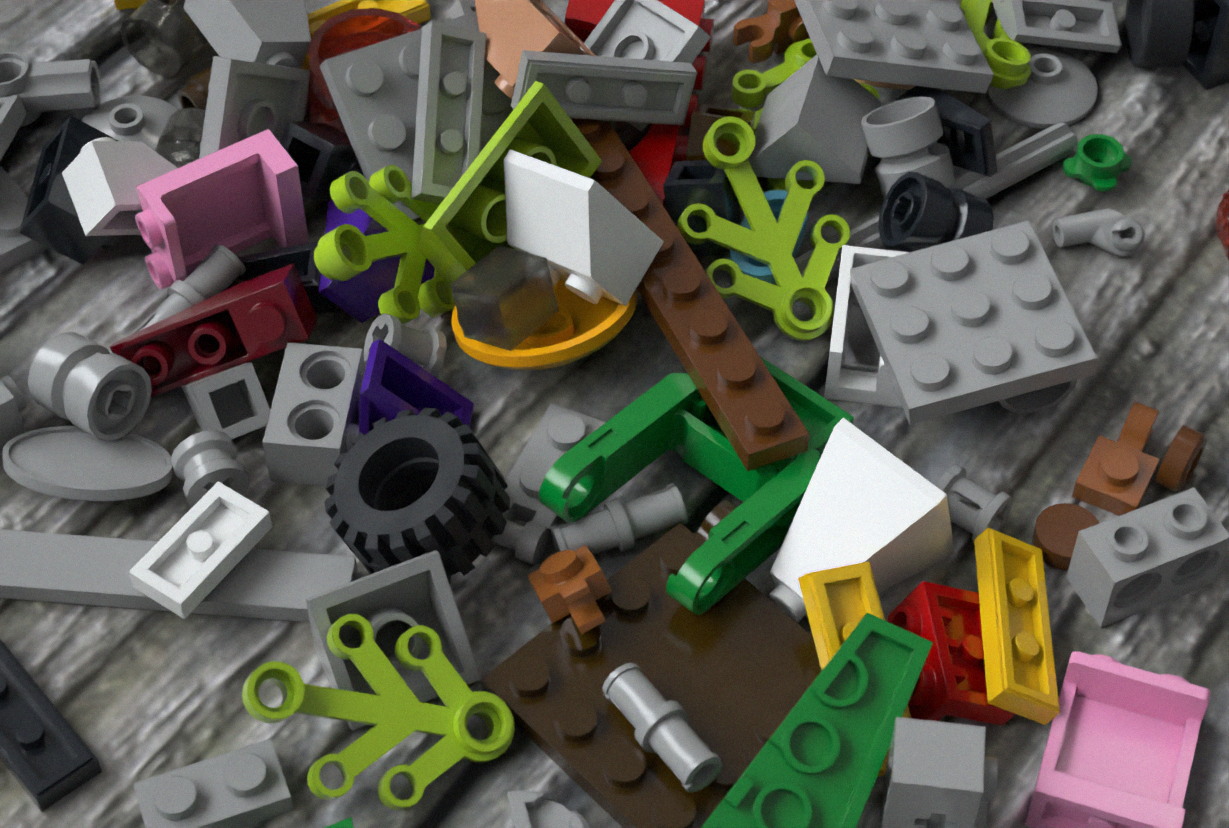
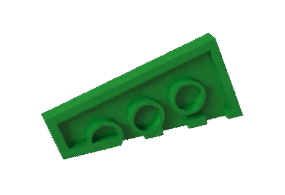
[701,613,933,828]

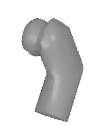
[1052,209,1145,256]

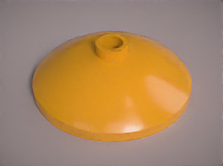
[451,264,637,371]

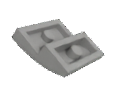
[992,0,1121,53]

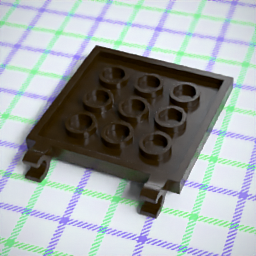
[481,500,821,828]

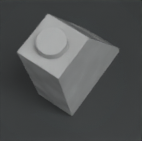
[183,0,311,69]

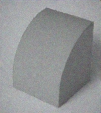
[181,363,270,439]

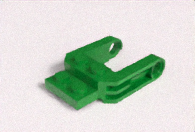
[539,356,854,615]

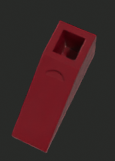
[110,263,318,398]

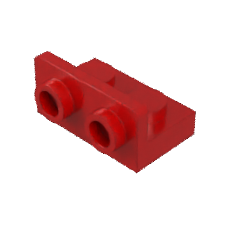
[887,581,1015,726]

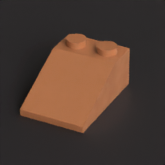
[474,0,597,99]

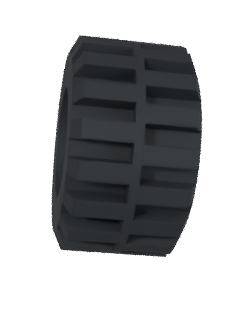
[324,408,510,584]

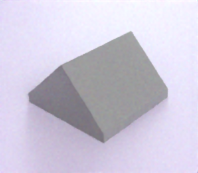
[748,55,881,184]
[306,550,481,730]

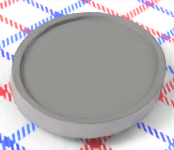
[2,426,173,501]

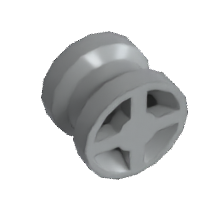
[171,430,250,507]

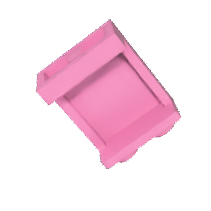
[135,129,309,290]
[1025,651,1211,828]

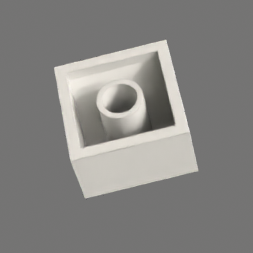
[504,149,664,306]

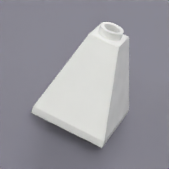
[769,418,954,622]

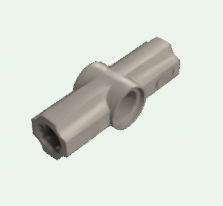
[0,51,102,127]

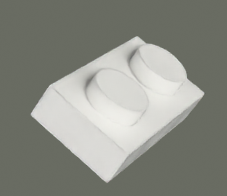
[129,481,272,619]

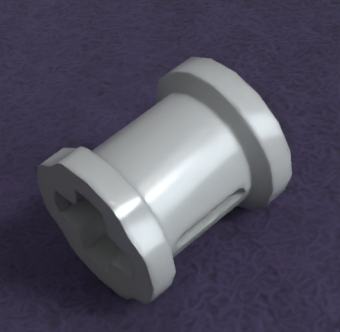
[364,313,447,377]
[935,464,1013,542]

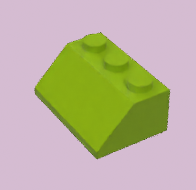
[417,81,602,303]

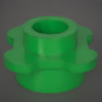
[1063,134,1132,192]

